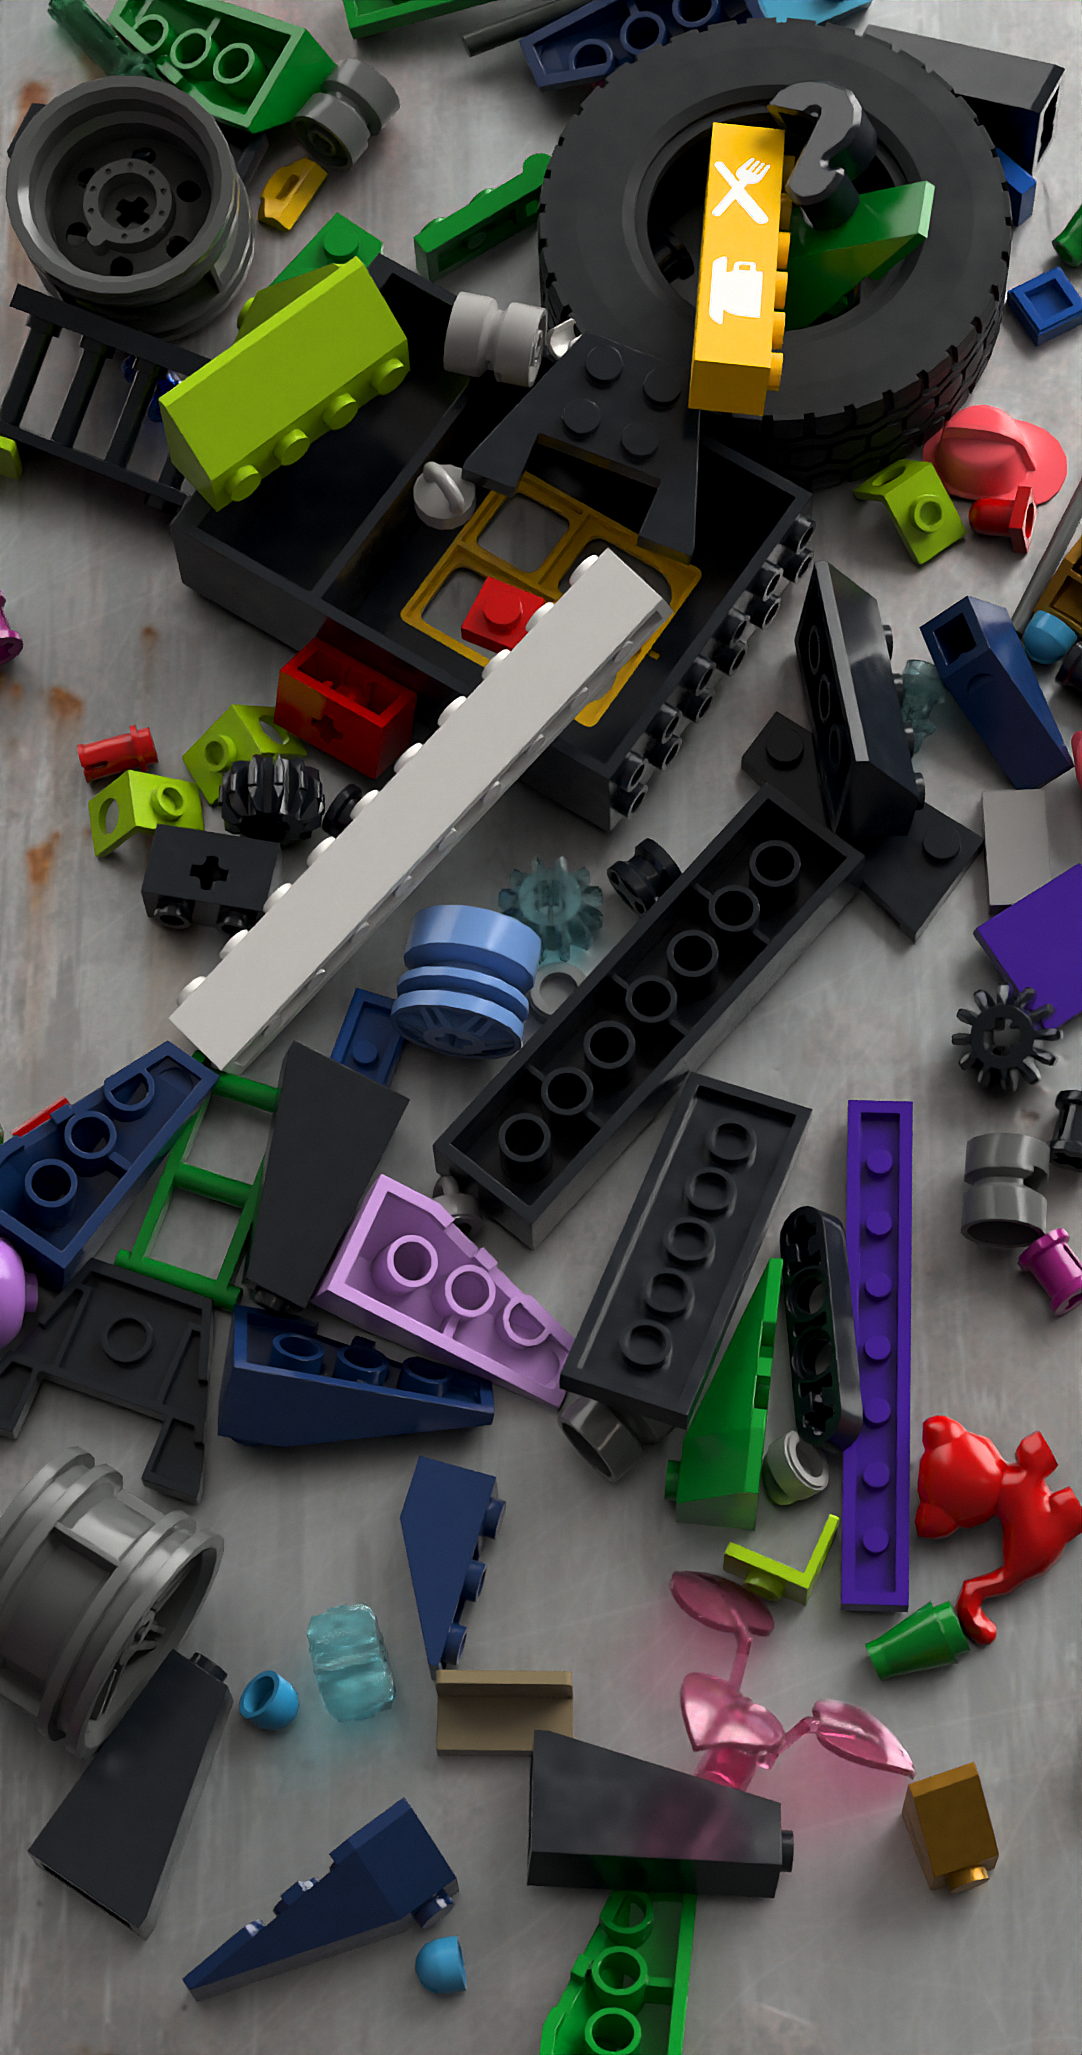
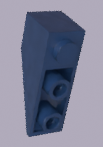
[919,595,1075,790]
[400,1456,506,1681]

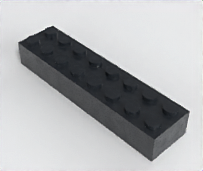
[432,782,865,1251]

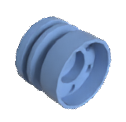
[390,905,542,1059]

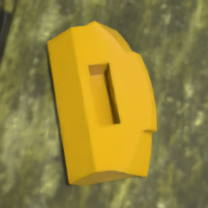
[257,157,328,232]

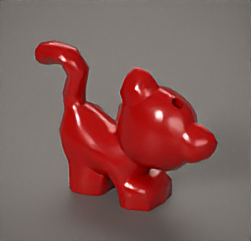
[914,1415,1082,1646]

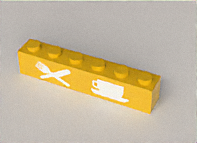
[688,122,795,416]

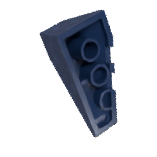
[518,0,768,92]
[0,1040,220,1294]
[217,1304,495,1447]
[182,1797,460,2002]

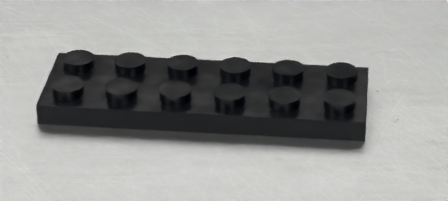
[559,1071,813,1430]

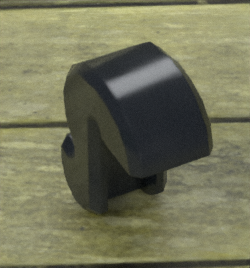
[766,80,877,231]

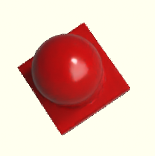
[968,486,1037,554]

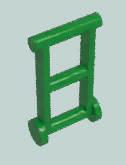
[114,1050,277,1312]

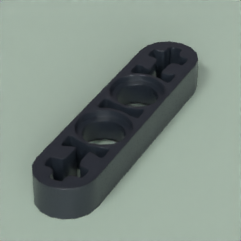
[779,1206,863,1453]

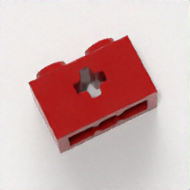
[273,637,418,780]

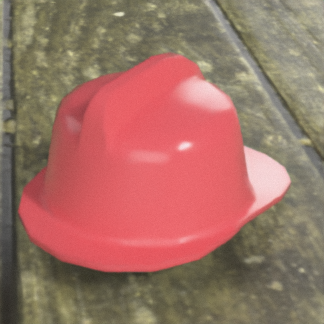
[922,405,1067,506]

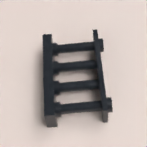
[0,284,211,516]

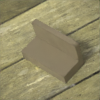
[435,1670,574,1757]

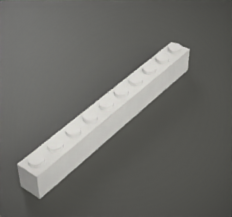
[168,548,674,1076]

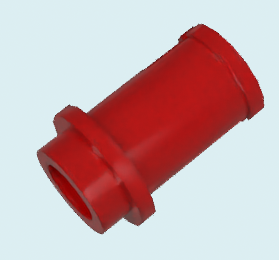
[77,724,159,784]

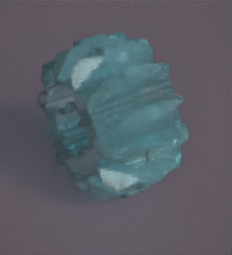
[498,855,604,965]
[307,1603,396,1723]

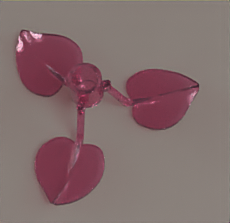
[669,1570,917,1792]

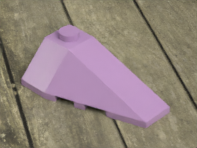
[309,1173,575,1410]

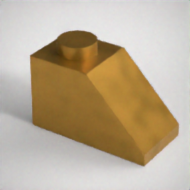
[901,1762,999,1894]

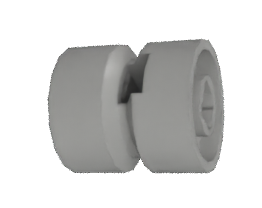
[443,291,548,388]

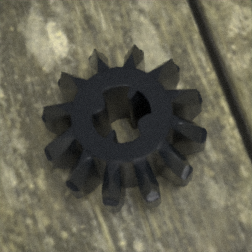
[218,753,325,846]
[952,982,1063,1092]

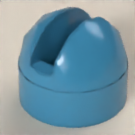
[1023,610,1078,664]
[239,1670,299,1731]
[415,1935,467,1994]

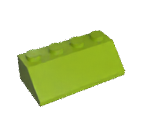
[158,256,410,512]

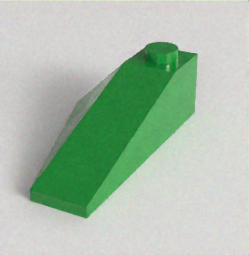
[107,0,337,134]
[774,181,935,331]
[664,1258,783,1530]
[539,1890,698,2055]

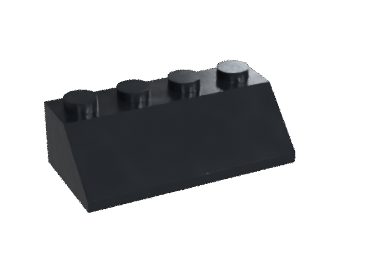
[794,561,925,838]

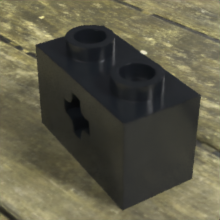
[141,823,285,937]

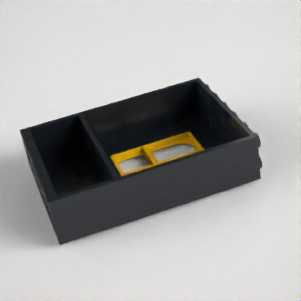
[169,253,816,833]

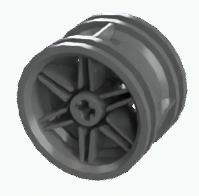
[5,76,256,342]
[0,1446,224,1760]

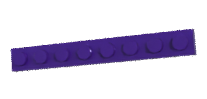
[840,1100,913,1612]

